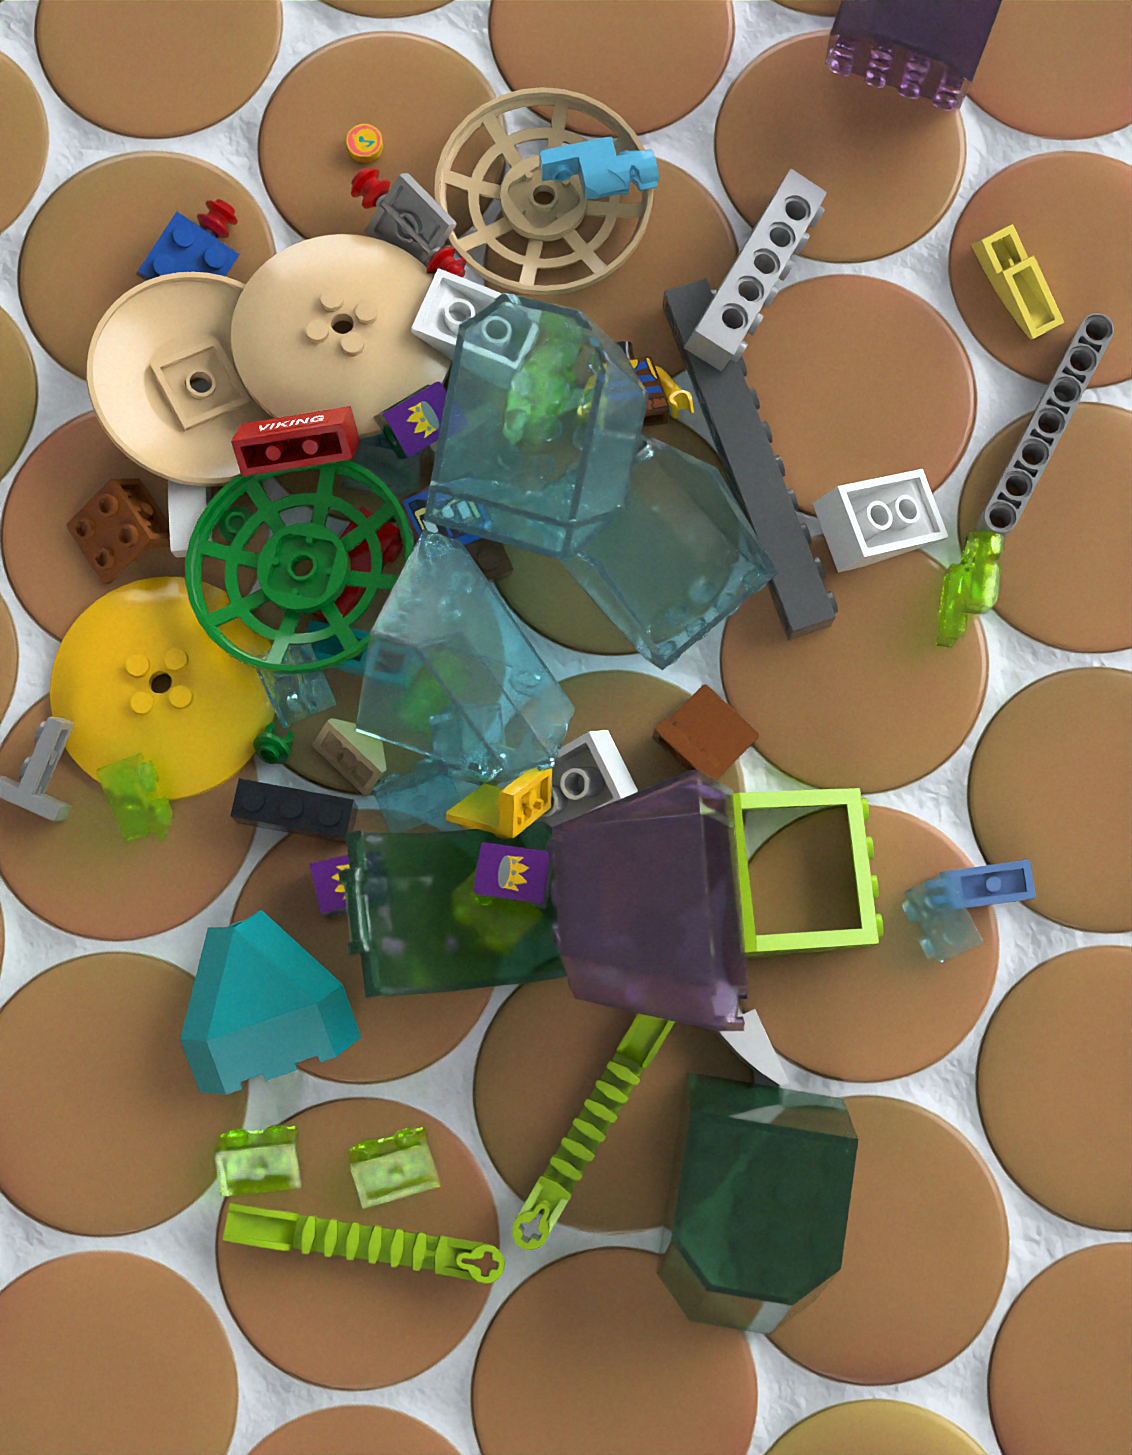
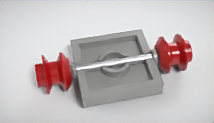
[351,168,466,278]

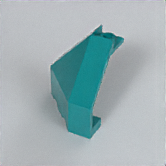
[180,910,362,1095]

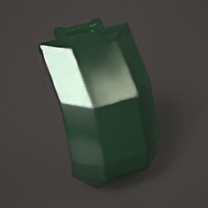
[338,821,600,998]

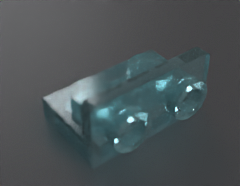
[341,435,426,497]
[256,644,336,729]
[372,757,461,837]
[900,871,984,964]

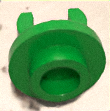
[218,507,256,544]
[253,722,294,764]

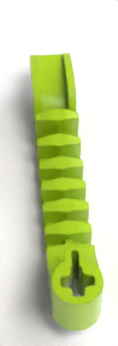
[512,993,681,1250]
[223,1203,505,1283]

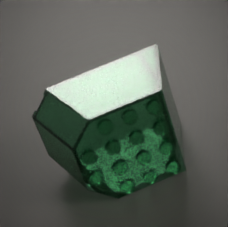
[656,1072,859,1335]

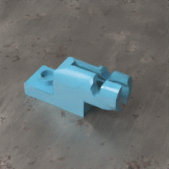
[539,136,659,199]

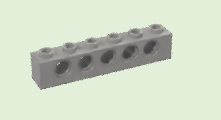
[683,169,827,372]

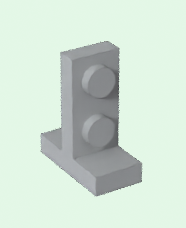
[0,717,74,821]

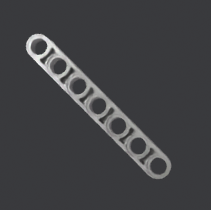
[976,313,1114,543]

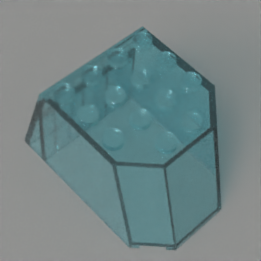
[424,292,649,562]

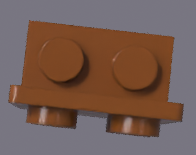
[66,478,170,584]
[652,684,759,790]

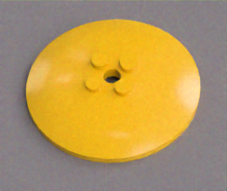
[50,576,280,801]

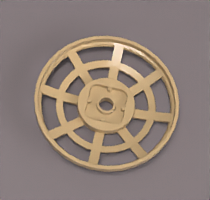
[434,87,654,296]

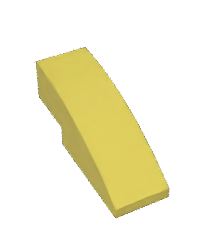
[971,224,1064,340]

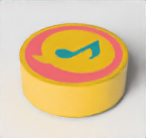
[346,124,383,163]

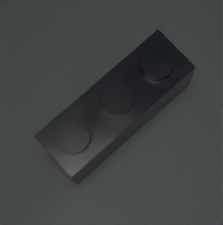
[230,778,358,844]

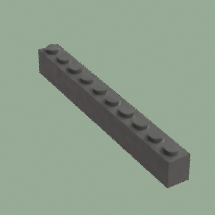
[663,278,838,640]

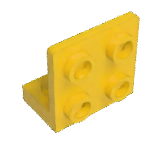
[446,762,552,839]

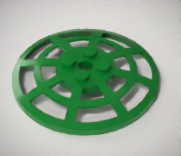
[185,460,415,675]

